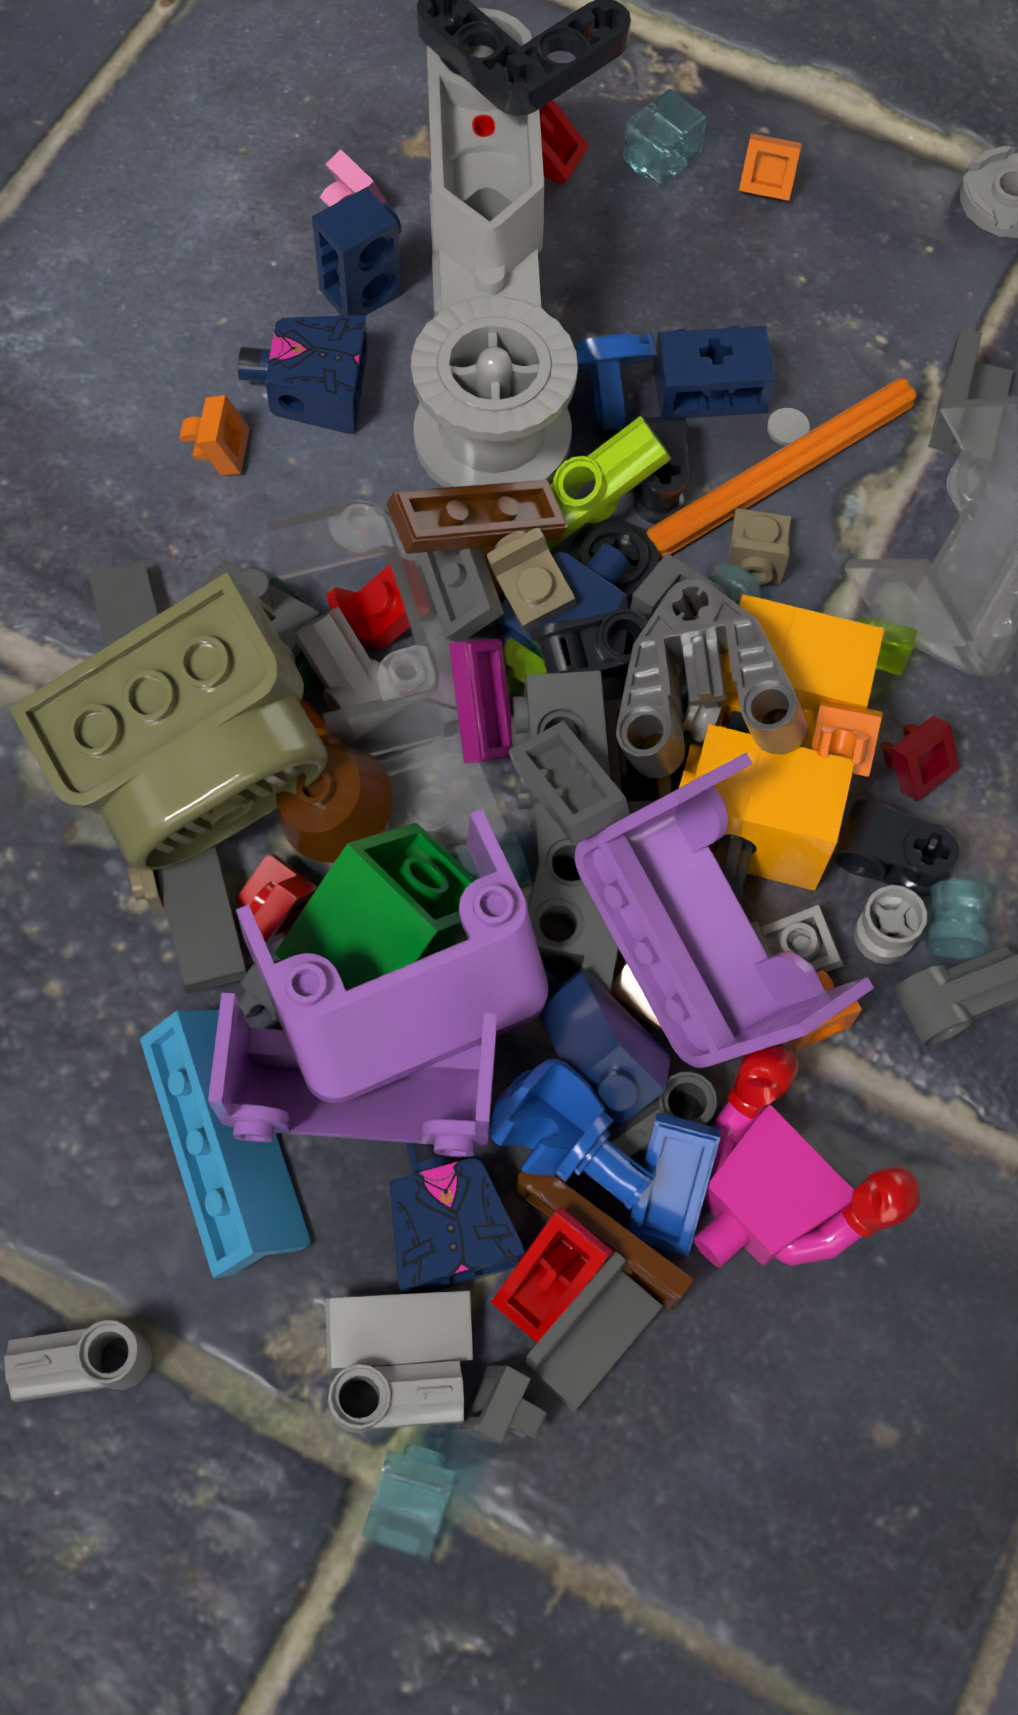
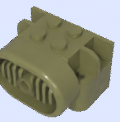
[9,572,328,871]

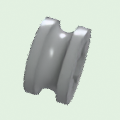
[681,684,722,742]

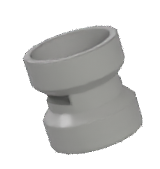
[854,885,927,964]

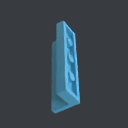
[140,1010,311,1278]

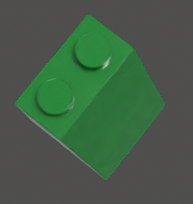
[274,822,476,991]

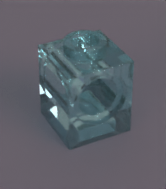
[623,89,707,188]
[362,1444,455,1561]

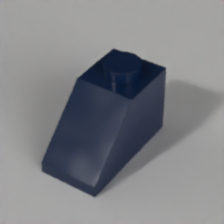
[538,967,671,1129]

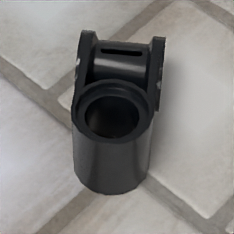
[628,417,690,524]
[530,609,648,679]
[833,799,960,897]

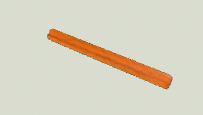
[646,378,917,558]

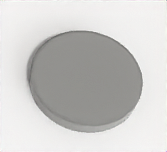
[767,408,810,446]

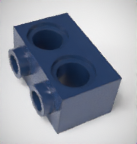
[312,187,403,316]

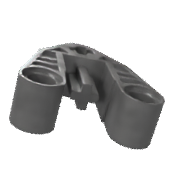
[616,578,807,778]

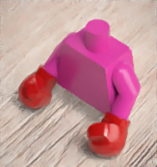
[693,1044,920,1268]

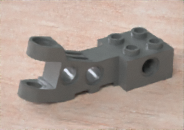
[511,671,618,994]

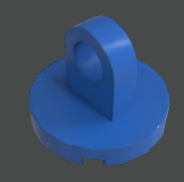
[575,333,657,433]

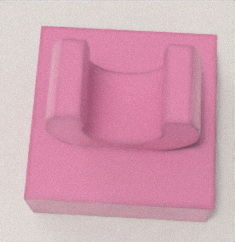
[320,149,388,207]

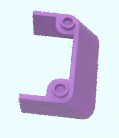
[575,752,874,1068]
[236,809,548,1103]
[208,992,497,1157]

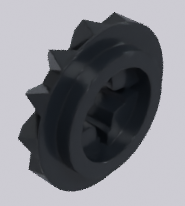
[569,520,659,602]

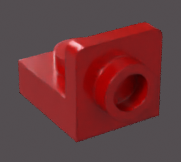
[326,560,427,650]
[236,854,318,946]

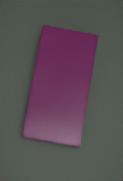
[449,639,513,764]

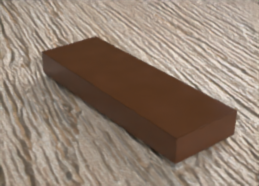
[386,480,568,554]
[516,1171,694,1310]

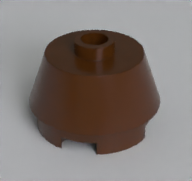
[276,747,393,863]

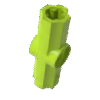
[546,416,671,551]

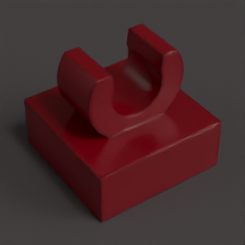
[881,715,959,801]

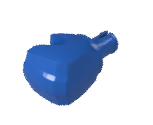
[489,1058,656,1210]

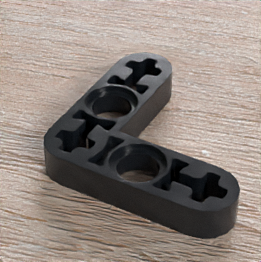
[417,0,631,116]

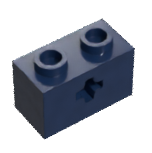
[653,326,776,418]

